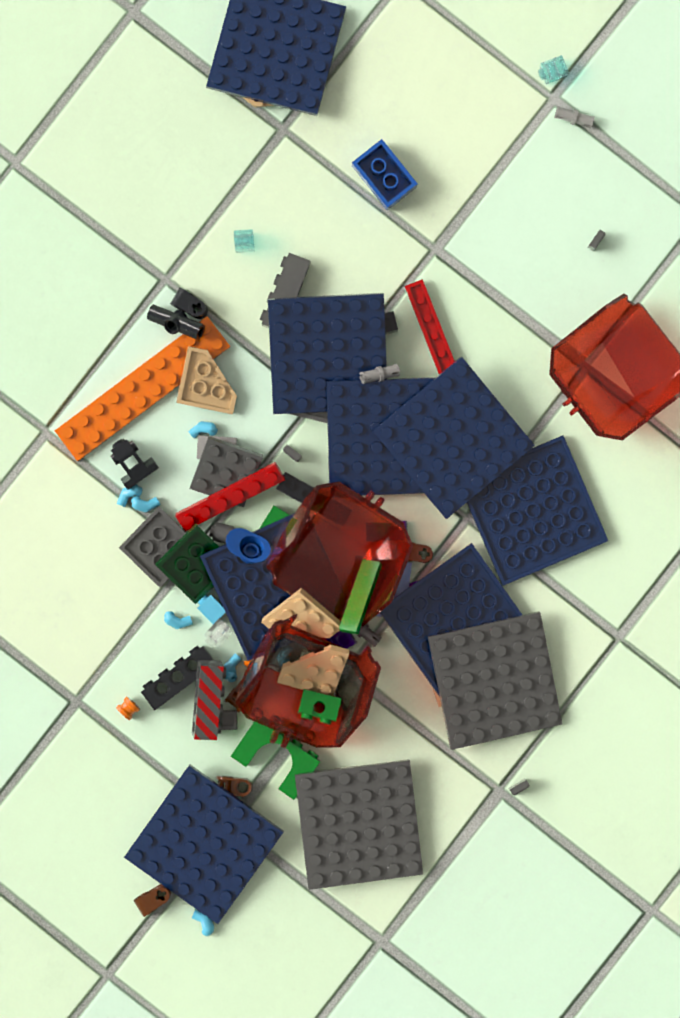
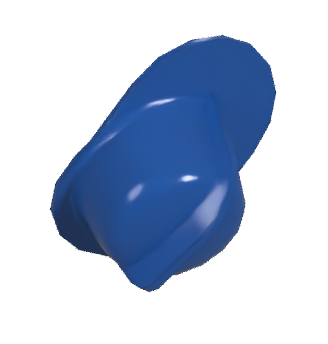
[226,528,271,564]

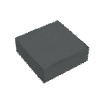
[588,229,606,251]
[283,444,302,462]
[219,710,238,730]
[509,779,530,796]

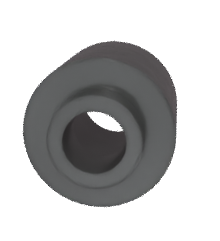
[209,522,235,544]

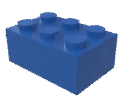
[352,139,418,211]

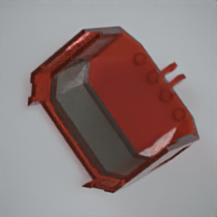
[235,614,381,748]

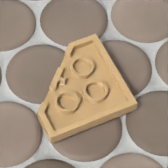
[176,346,237,414]
[261,588,341,638]
[277,645,349,696]

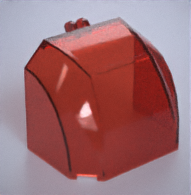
[549,293,680,441]
[266,482,413,626]

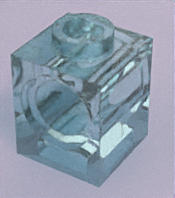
[538,55,569,84]
[234,229,255,253]

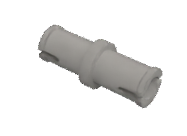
[554,106,594,128]
[360,364,400,384]

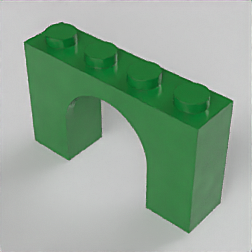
[230,717,320,800]

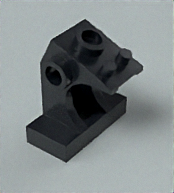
[110,439,159,490]

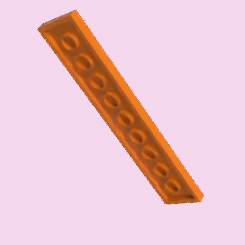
[55,316,230,461]

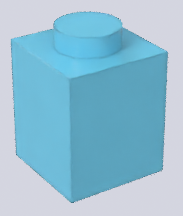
[197,595,226,624]

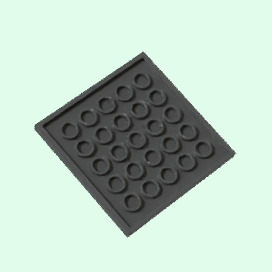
[428,611,562,750]
[295,759,423,890]

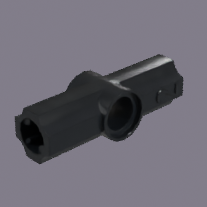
[147,304,205,340]

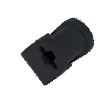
[170,288,208,319]

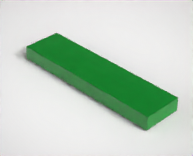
[339,559,382,634]

